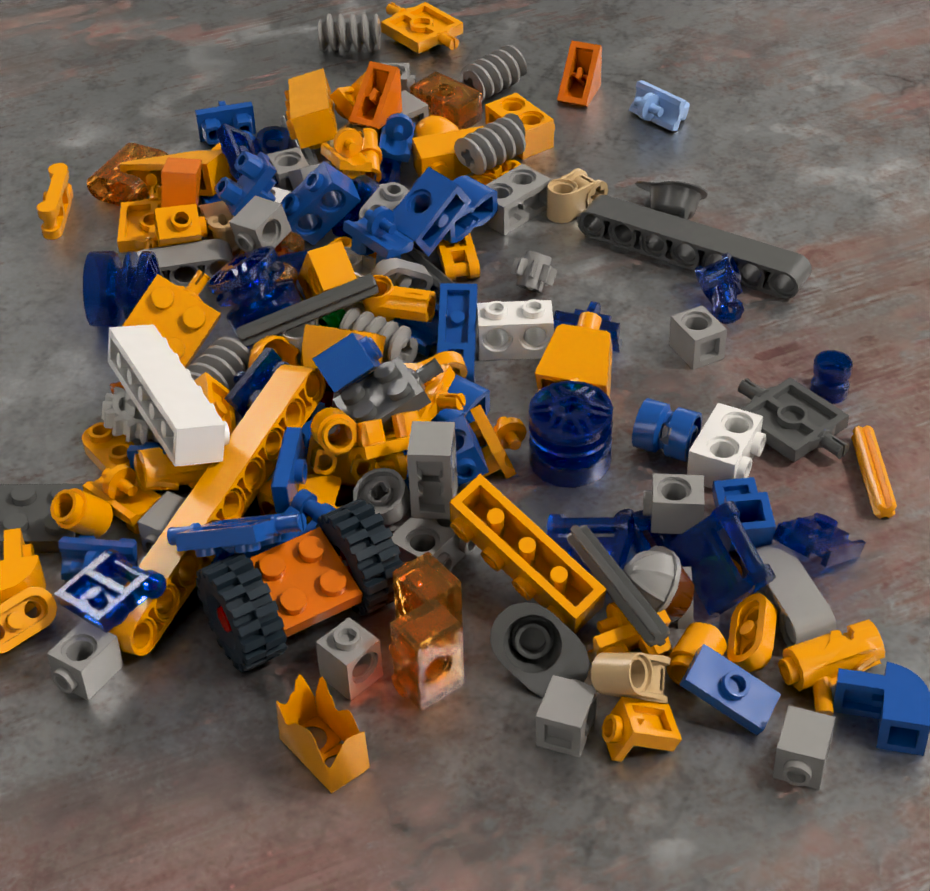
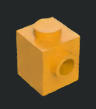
[154,204,207,247]

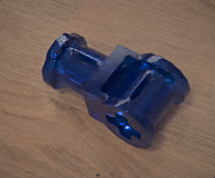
[695,252,744,324]

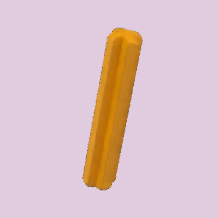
[851,425,897,519]

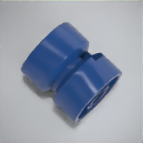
[632,398,702,462]

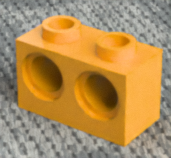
[485,93,555,160]
[297,241,357,309]

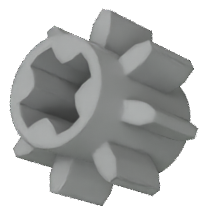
[510,250,557,293]

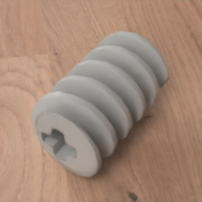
[318,13,381,52]
[460,45,527,104]
[454,113,526,175]
[338,306,418,364]
[186,337,250,391]

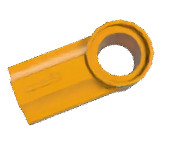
[362,275,437,322]

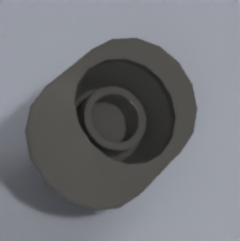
[635,181,708,220]
[490,602,590,697]

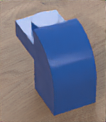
[712,477,776,552]
[833,662,930,756]

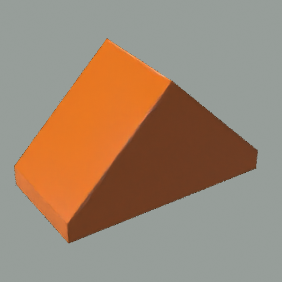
[557,40,602,107]
[349,61,402,130]
[161,157,202,210]

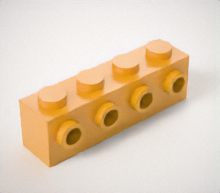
[284,68,338,149]
[449,474,607,634]

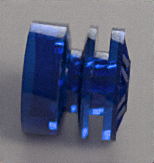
[207,246,304,339]
[83,251,161,327]
[528,381,614,488]

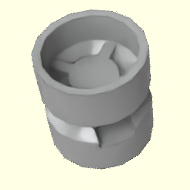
[353,468,411,533]

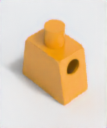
[535,312,612,404]

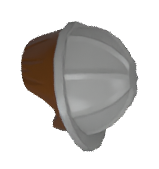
[623,546,694,623]

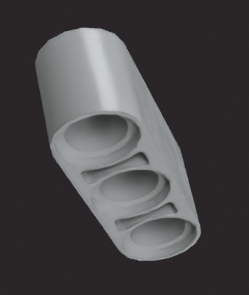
[131,239,236,294]
[741,541,837,647]

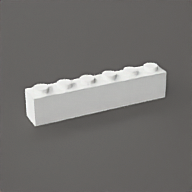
[108,324,230,467]

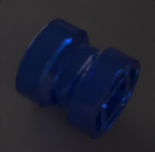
[810,350,853,404]

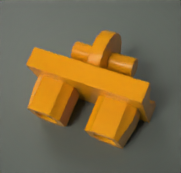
[320,127,372,188]
[469,405,527,479]
[350,410,420,480]
[306,434,381,485]
[82,464,162,534]
[587,602,673,665]

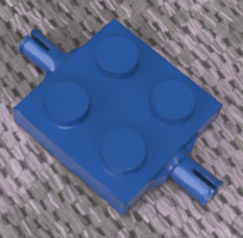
[167,512,307,557]

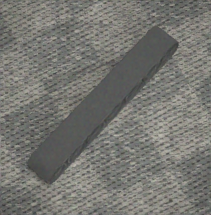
[577,195,812,299]

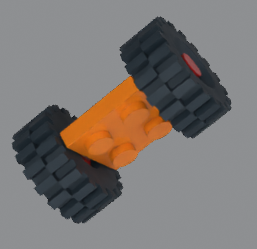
[195,499,408,672]

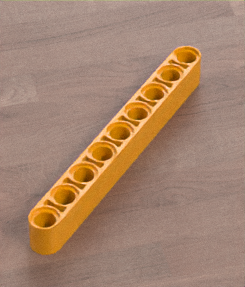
[99,364,326,656]

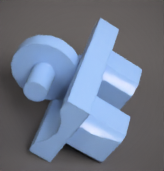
[629,80,690,131]

